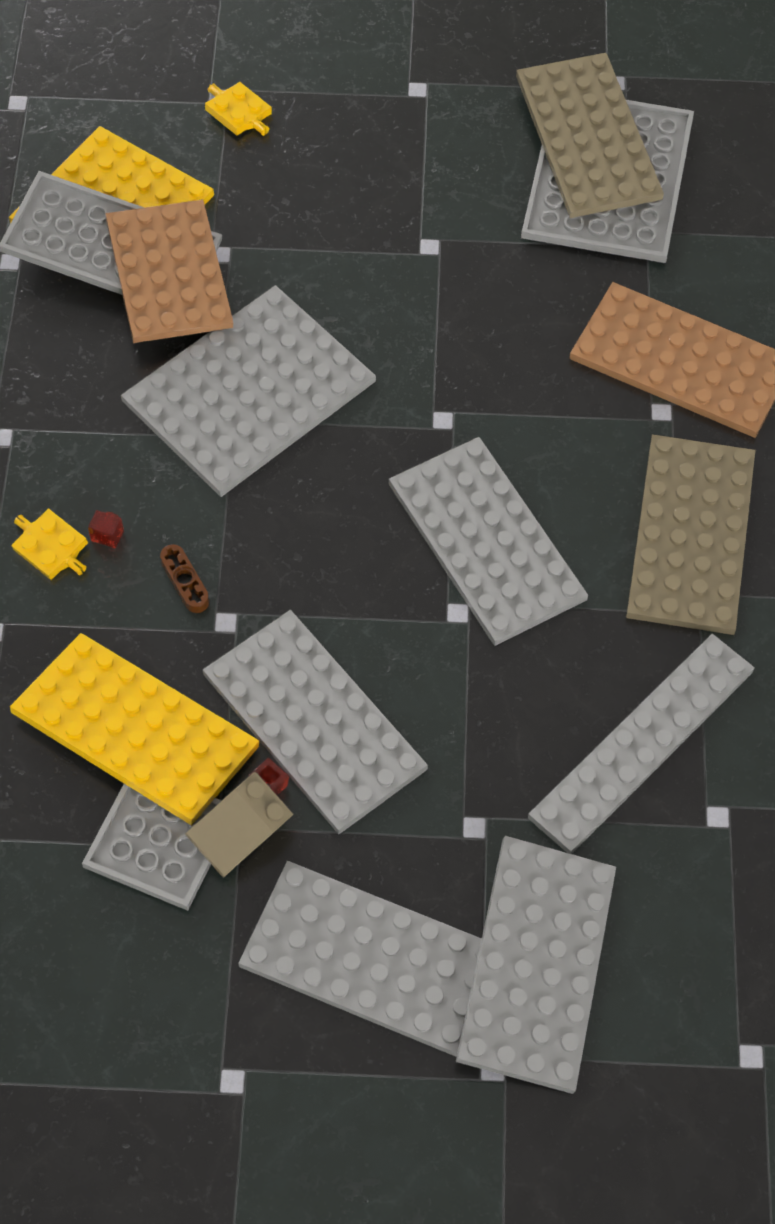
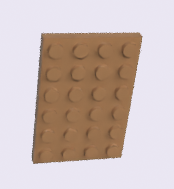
[106,200,233,343]

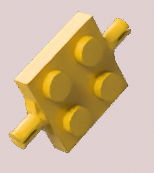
[205,82,272,136]
[11,508,88,580]

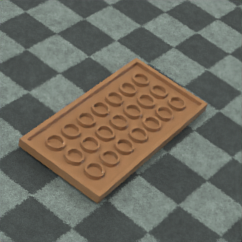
[570,282,775,438]

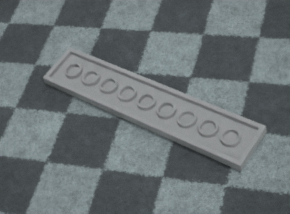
[528,634,755,854]

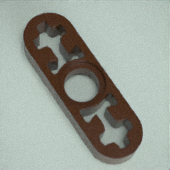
[160,544,209,613]

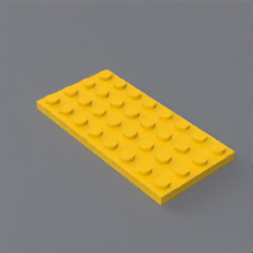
[10,633,259,826]

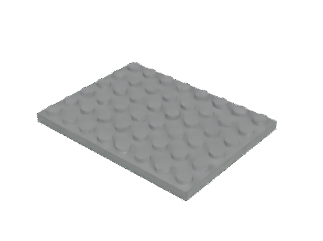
[521,100,694,263]
[121,285,376,497]

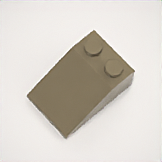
[185,772,294,877]

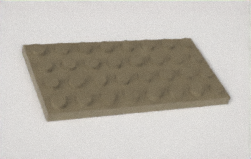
[516,53,664,218]
[626,434,755,635]

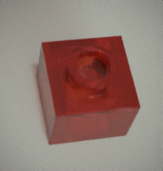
[88,510,124,549]
[248,758,289,795]

